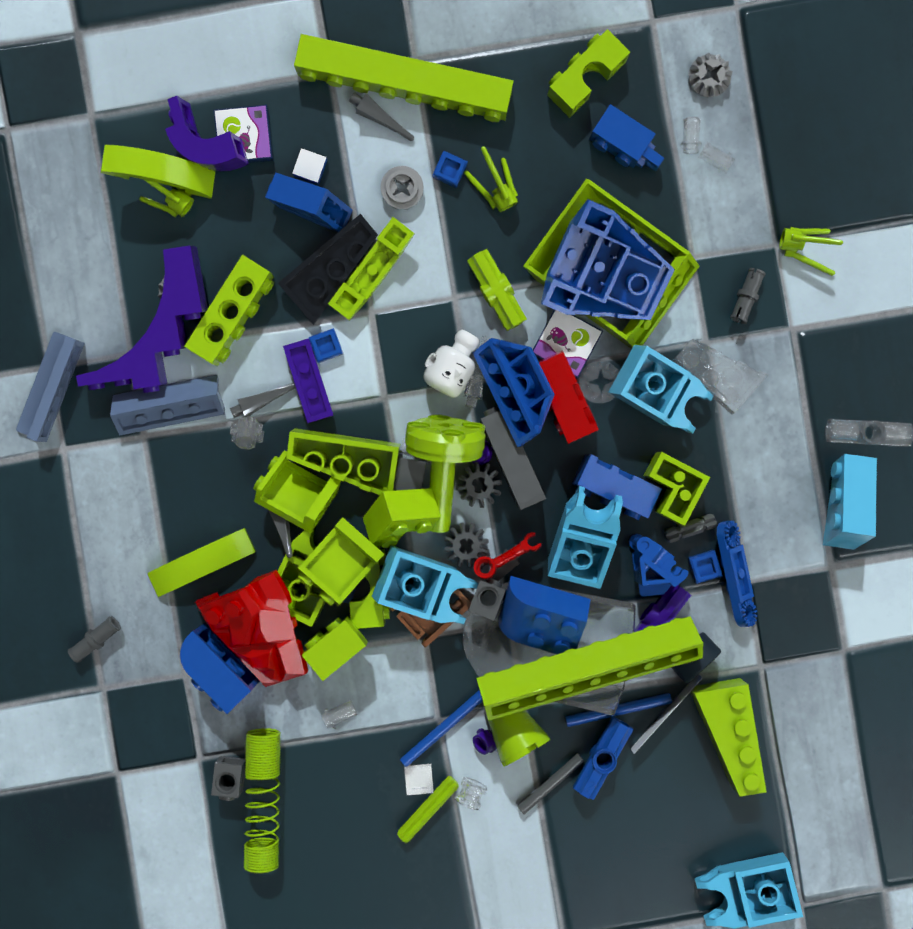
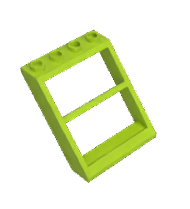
[523,179,700,349]

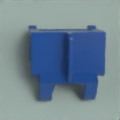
[629,534,688,597]

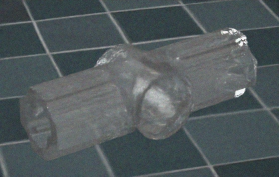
[825,419,913,447]

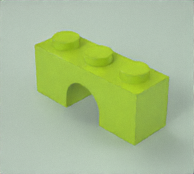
[547,29,630,118]
[349,546,390,629]

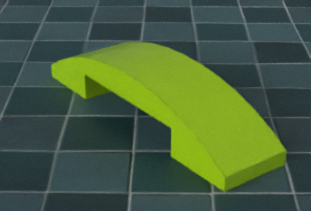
[100,145,215,199]
[328,217,415,320]
[147,528,256,597]

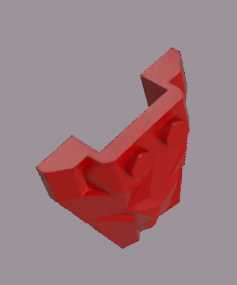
[195,570,308,687]

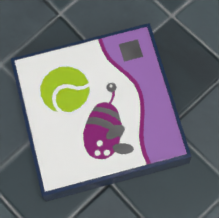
[213,104,274,163]
[533,310,603,379]

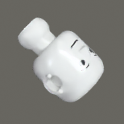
[423,330,479,398]

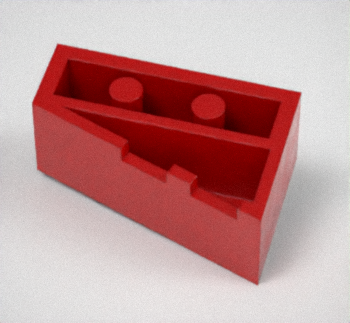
[539,350,599,444]

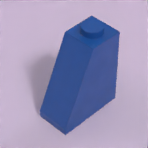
[265,173,353,233]

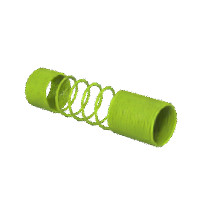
[244,728,281,873]

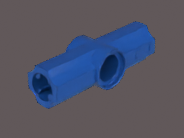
[573,716,633,800]

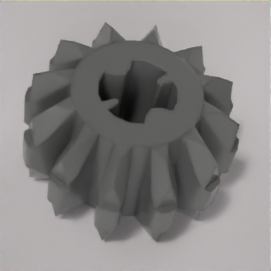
[457,462,502,508]
[443,522,489,568]

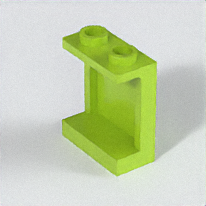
[253,450,341,533]
[297,517,384,606]

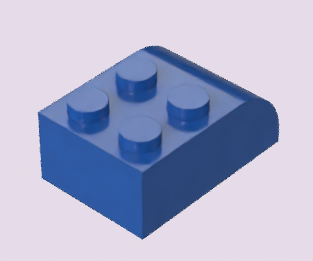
[498,576,591,654]
[180,623,260,714]

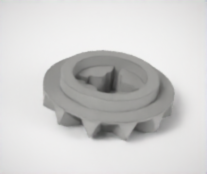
[688,53,733,97]
[381,166,424,210]

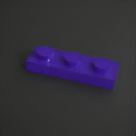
[283,338,334,424]

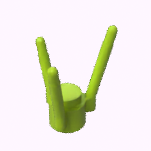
[464,146,518,212]
[139,180,194,217]
[779,227,843,276]

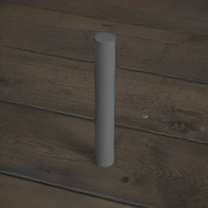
[518,753,585,814]

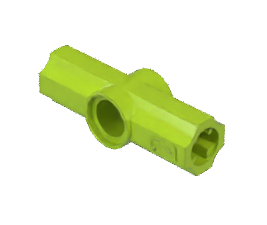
[467,249,527,331]

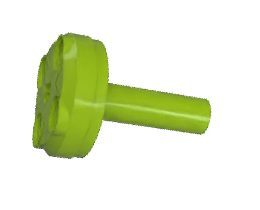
[405,415,486,533]

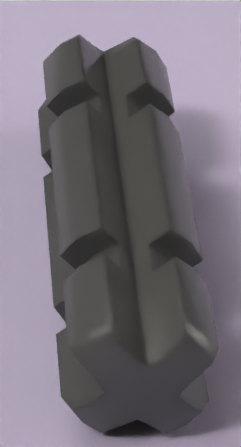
[664,514,717,543]

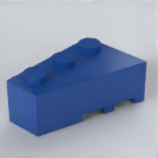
[571,454,662,520]

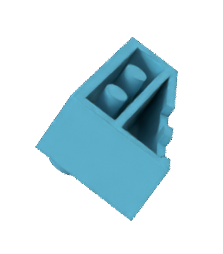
[823,454,877,550]

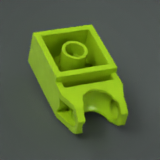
[278,530,325,627]

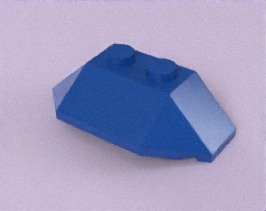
[473,338,555,447]

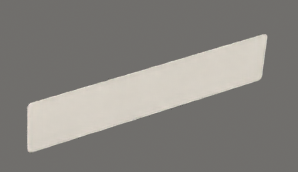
[631,674,703,754]

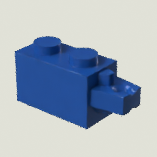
[589,104,664,171]

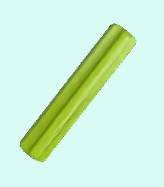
[397,776,459,843]

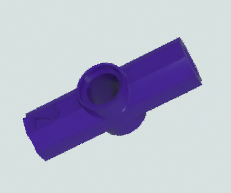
[632,585,692,633]

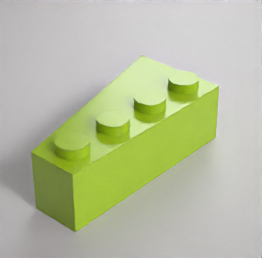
[286,428,401,495]
[690,678,767,797]

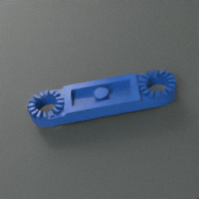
[717,521,757,627]

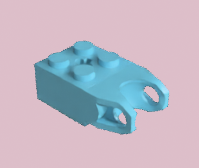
[608,345,714,434]
[548,486,623,589]
[372,545,479,624]
[694,852,803,929]

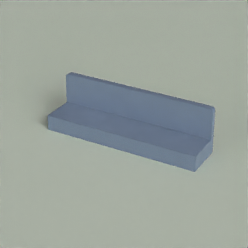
[16,332,85,442]
[110,375,225,435]

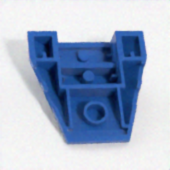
[541,199,675,320]

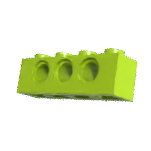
[184,254,274,366]

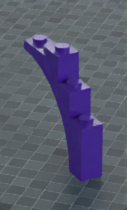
[76,245,208,393]

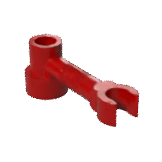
[474,532,542,579]

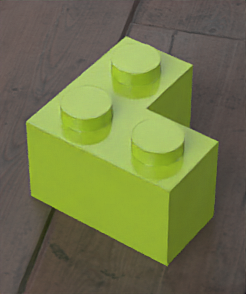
[643,452,710,526]
[363,488,441,548]
[302,616,368,681]

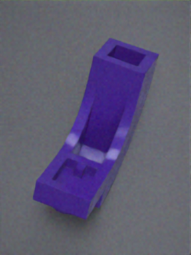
[165,95,249,171]

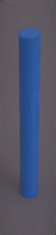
[400,690,482,767]
[565,693,672,727]

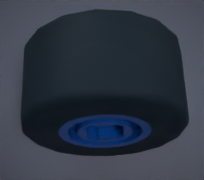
[671,632,721,683]

